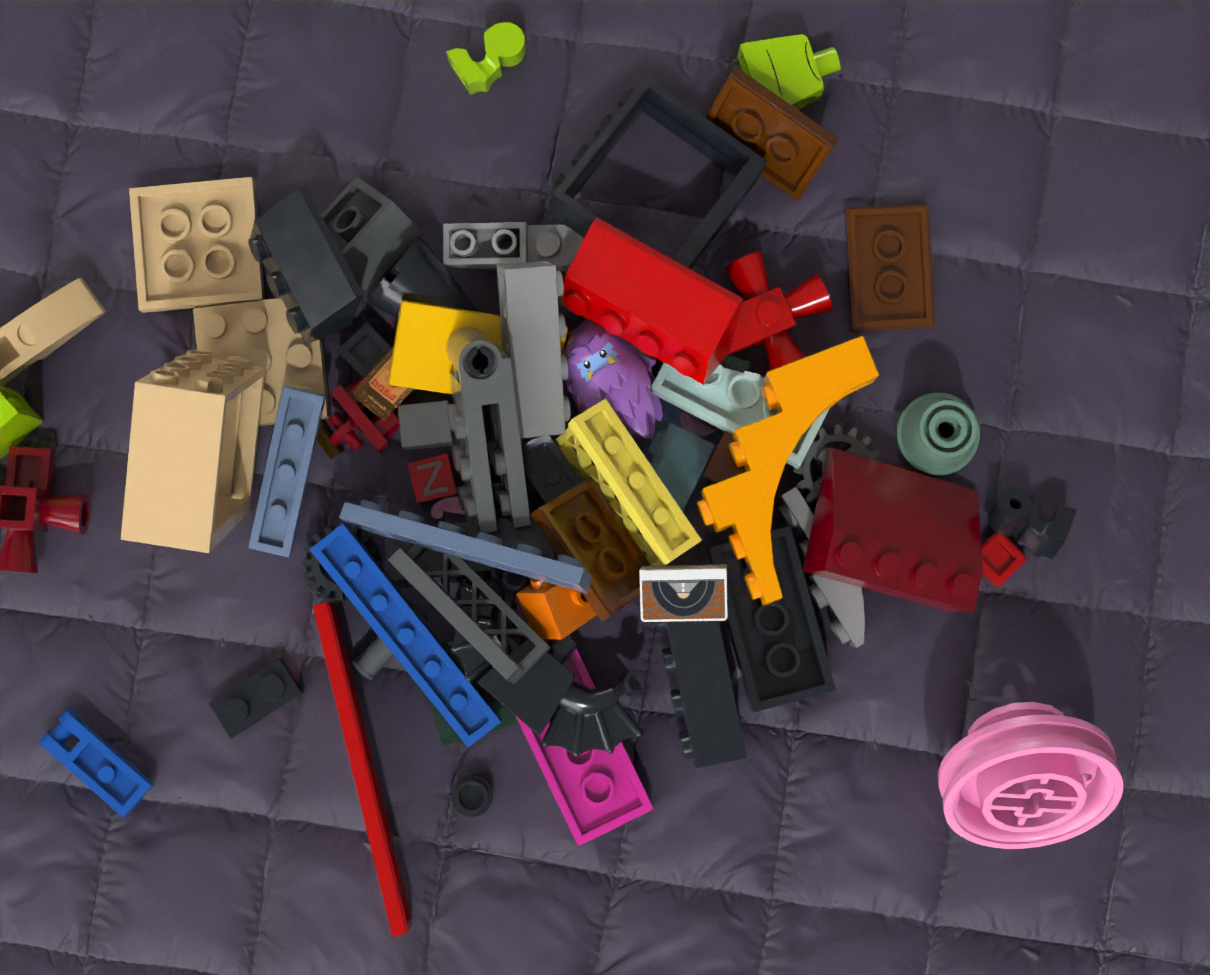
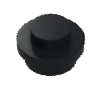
[451,775,493,817]

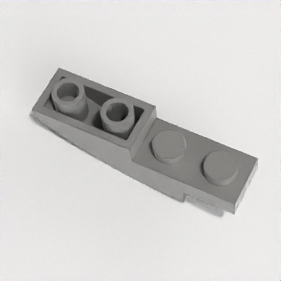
[443,222,611,271]
[777,487,865,648]

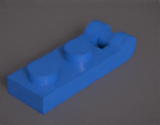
[39,708,155,818]

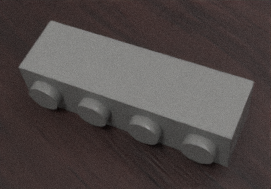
[497,261,571,438]

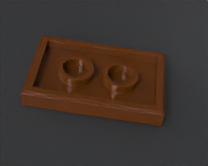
[706,67,839,201]
[844,204,935,332]
[530,477,651,622]

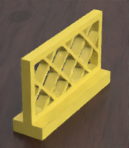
[554,398,702,566]

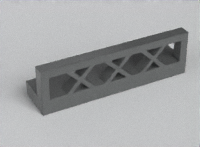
[388,545,550,684]

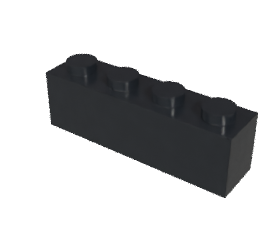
[384,515,557,589]

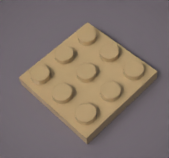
[129,177,265,313]
[193,298,331,426]

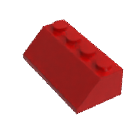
[561,218,743,385]

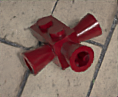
[0,446,91,573]

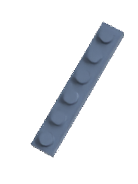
[339,500,593,594]

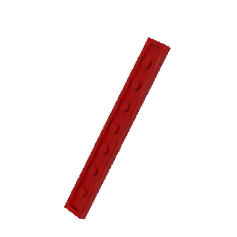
[312,602,412,937]

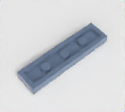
[248,385,326,558]

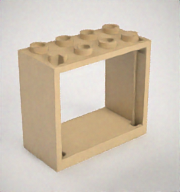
[121,350,266,553]

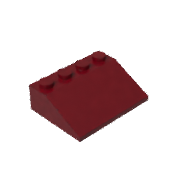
[802,448,983,612]

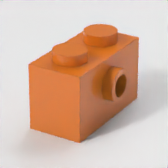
[517,578,597,640]

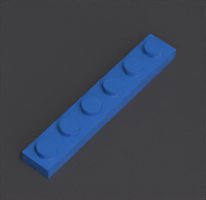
[309,522,502,747]

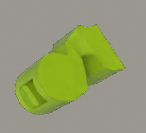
[446,22,526,95]

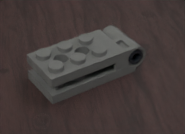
[446,327,531,533]

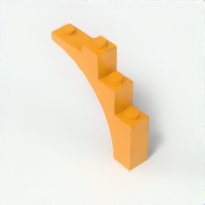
[697,336,879,606]

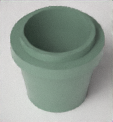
[895,393,980,476]

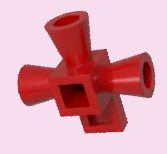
[723,251,833,371]

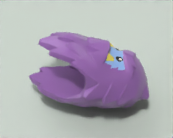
[562,319,663,439]

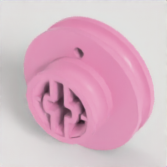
[937,702,1123,849]

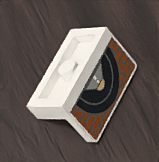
[639,564,728,622]

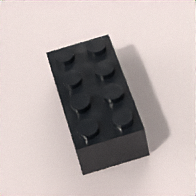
[706,526,836,712]
[656,621,747,768]

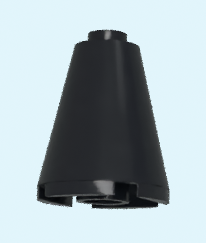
[366,236,479,318]

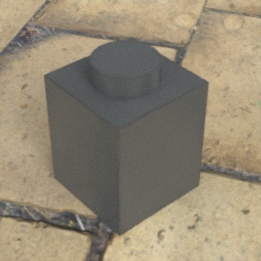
[398,400,455,451]

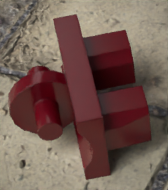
[328,378,400,455]

